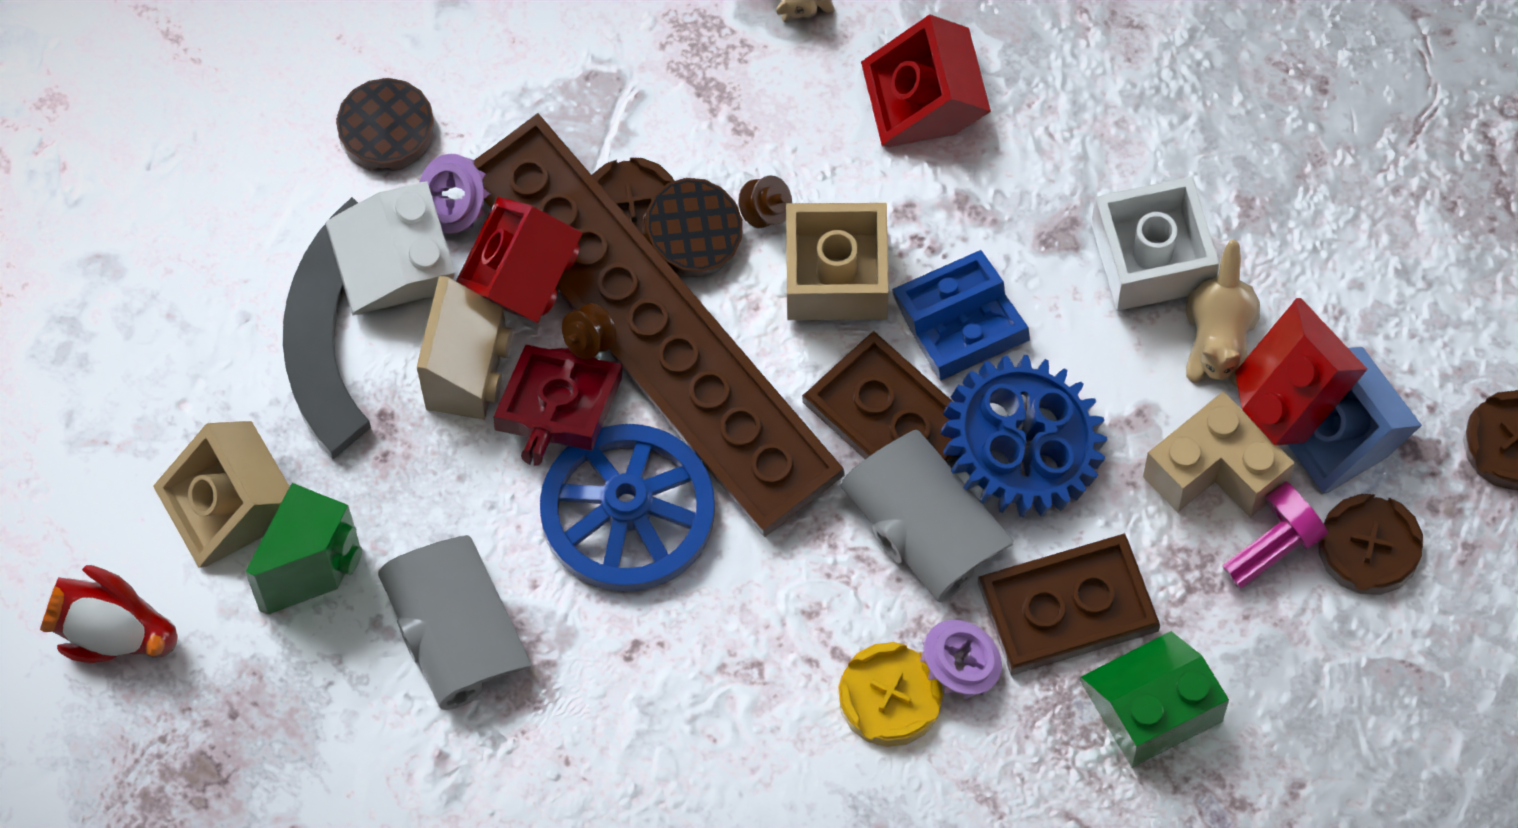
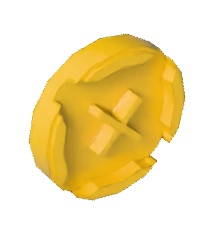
[838,642,943,747]

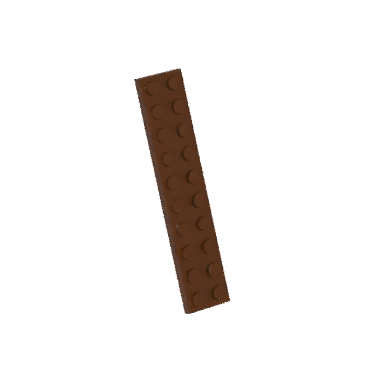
[474,113,845,537]

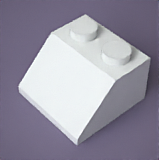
[326,181,455,316]

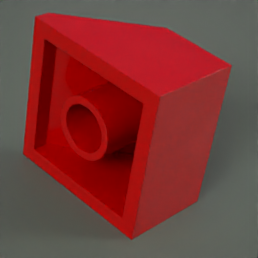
[861,14,991,147]
[456,197,582,323]
[1235,298,1368,445]

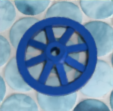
[540,424,715,592]

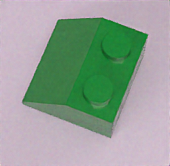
[245,483,362,614]
[1080,631,1229,768]

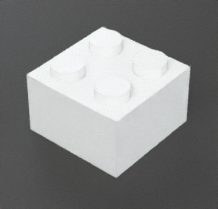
[1091,176,1220,311]

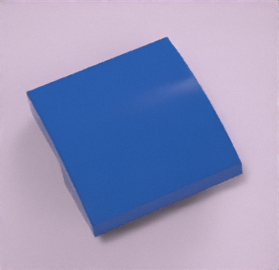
[892,250,1030,381]

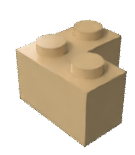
[1143,391,1295,518]

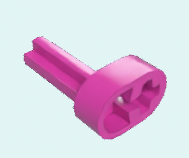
[1222,481,1329,589]

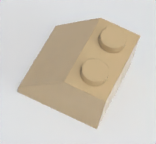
[416,276,513,420]
[153,421,290,568]

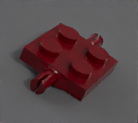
[493,344,622,466]

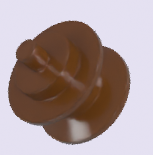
[738,175,793,228]
[562,303,616,359]

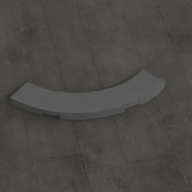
[282,197,371,460]

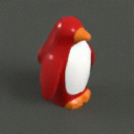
[40,565,178,664]

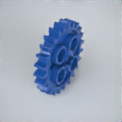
[941,355,1107,517]

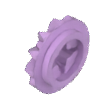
[419,154,490,233]
[920,620,1002,700]

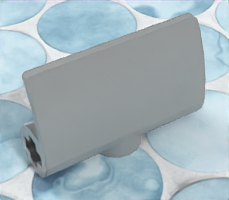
[840,430,1014,602]
[378,535,531,710]

